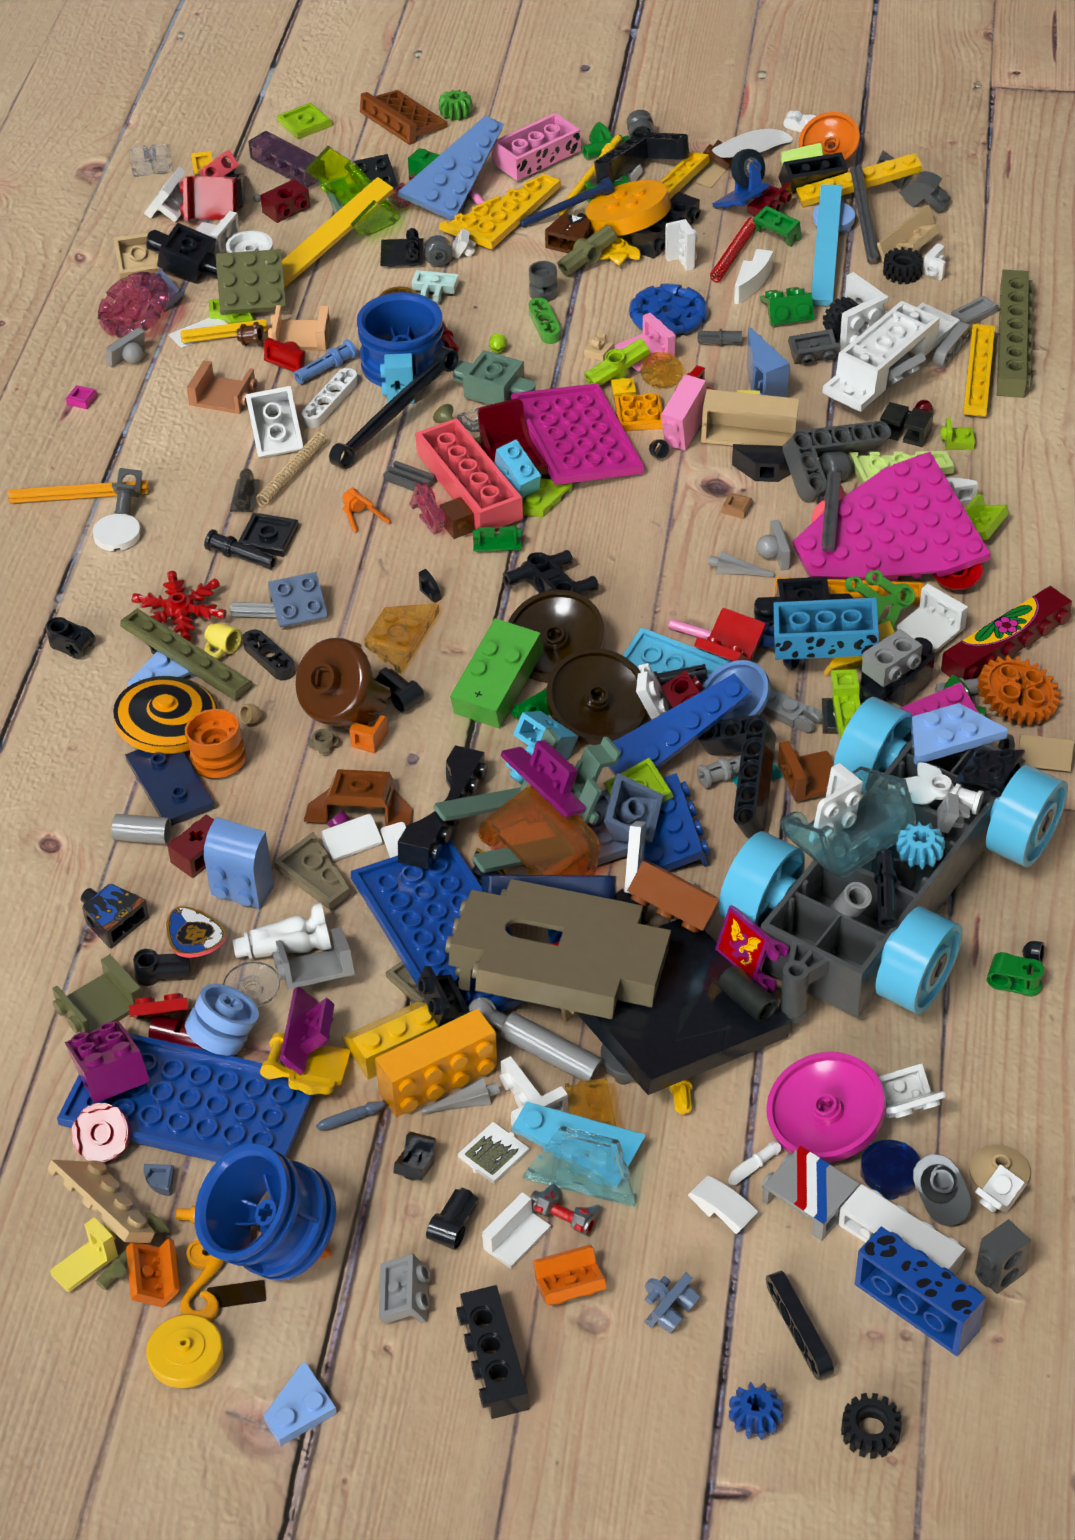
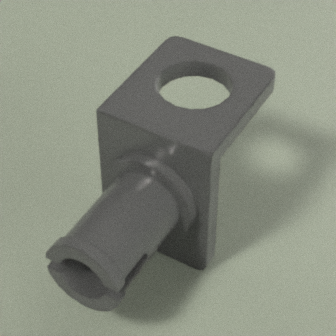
[112,468,143,515]

